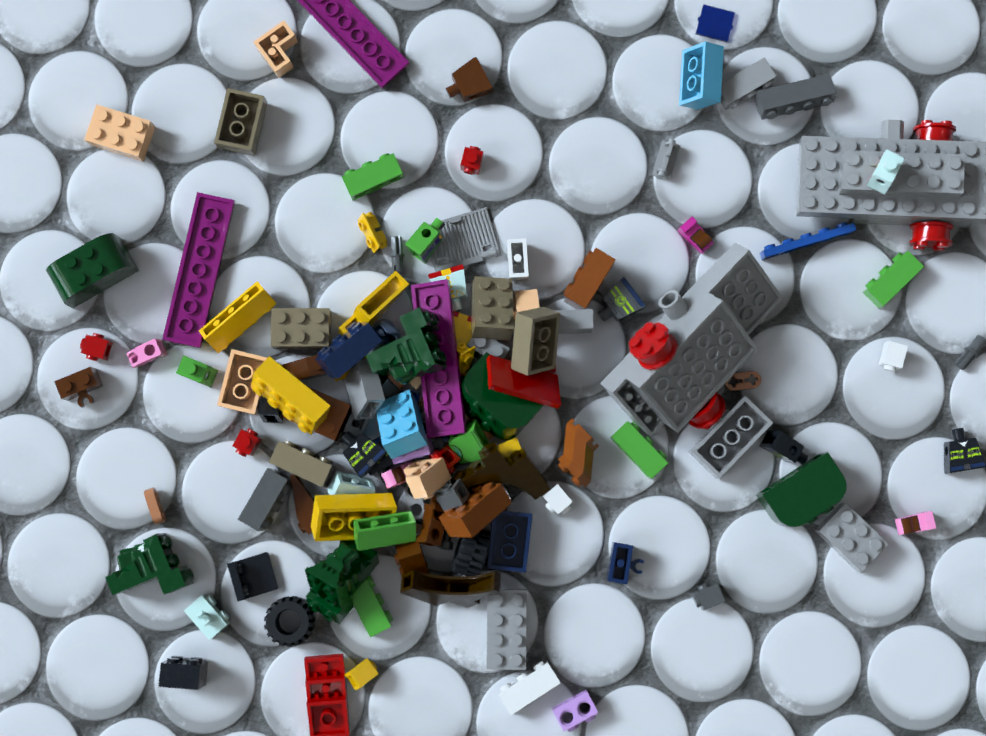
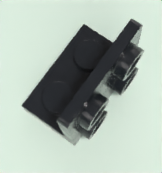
[227,552,278,602]

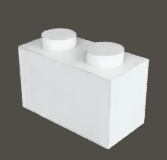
[507,238,529,281]

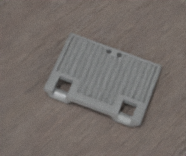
[429,207,501,272]

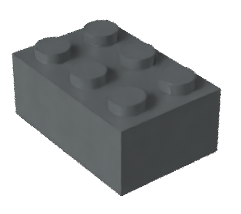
[237,468,292,531]

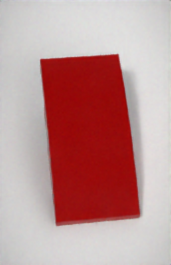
[304,654,350,736]

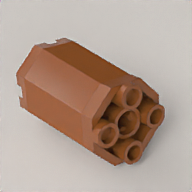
[557,419,599,488]

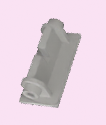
[652,139,680,181]

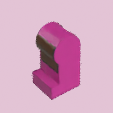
[678,216,714,254]

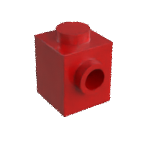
[460,146,484,175]
[80,333,113,362]
[232,428,262,457]
[429,445,460,475]

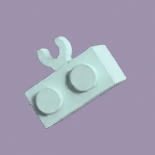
[328,471,375,495]
[184,594,230,640]

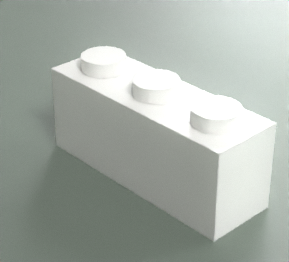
[498,661,561,715]

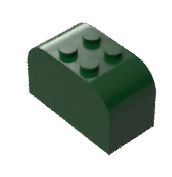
[46,233,139,308]
[461,352,544,440]
[756,452,846,527]

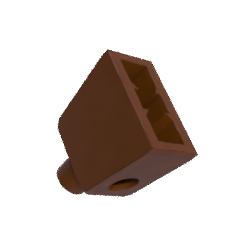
[445,57,493,102]

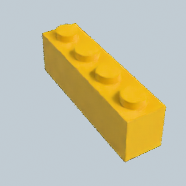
[199,281,277,353]

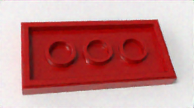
[487,355,561,409]

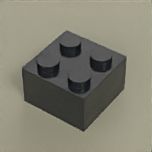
[158,656,208,690]

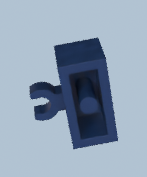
[606,542,644,585]

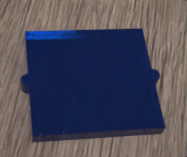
[696,4,735,42]

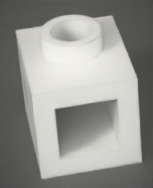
[879,341,908,372]
[543,484,573,515]

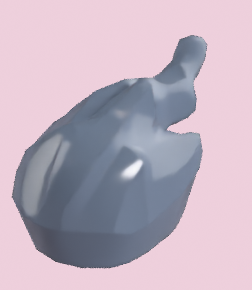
[373,319,401,345]

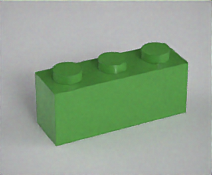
[342,153,404,201]
[863,251,924,308]
[610,421,668,479]
[353,511,416,551]
[351,575,393,638]

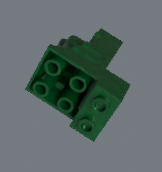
[365,307,448,385]
[105,533,194,595]
[305,540,379,624]

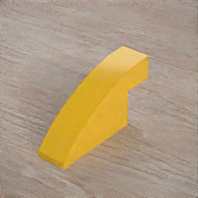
[338,271,409,335]

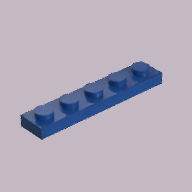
[760,222,856,260]

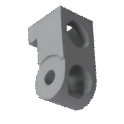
[405,486,425,522]

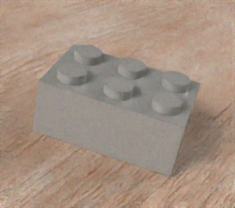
[814,503,889,572]

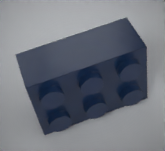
[315,322,382,379]
[487,511,533,573]

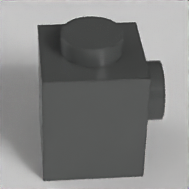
[693,582,725,610]

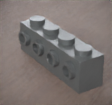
[755,74,837,120]

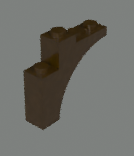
[450,441,551,500]
[400,570,501,608]

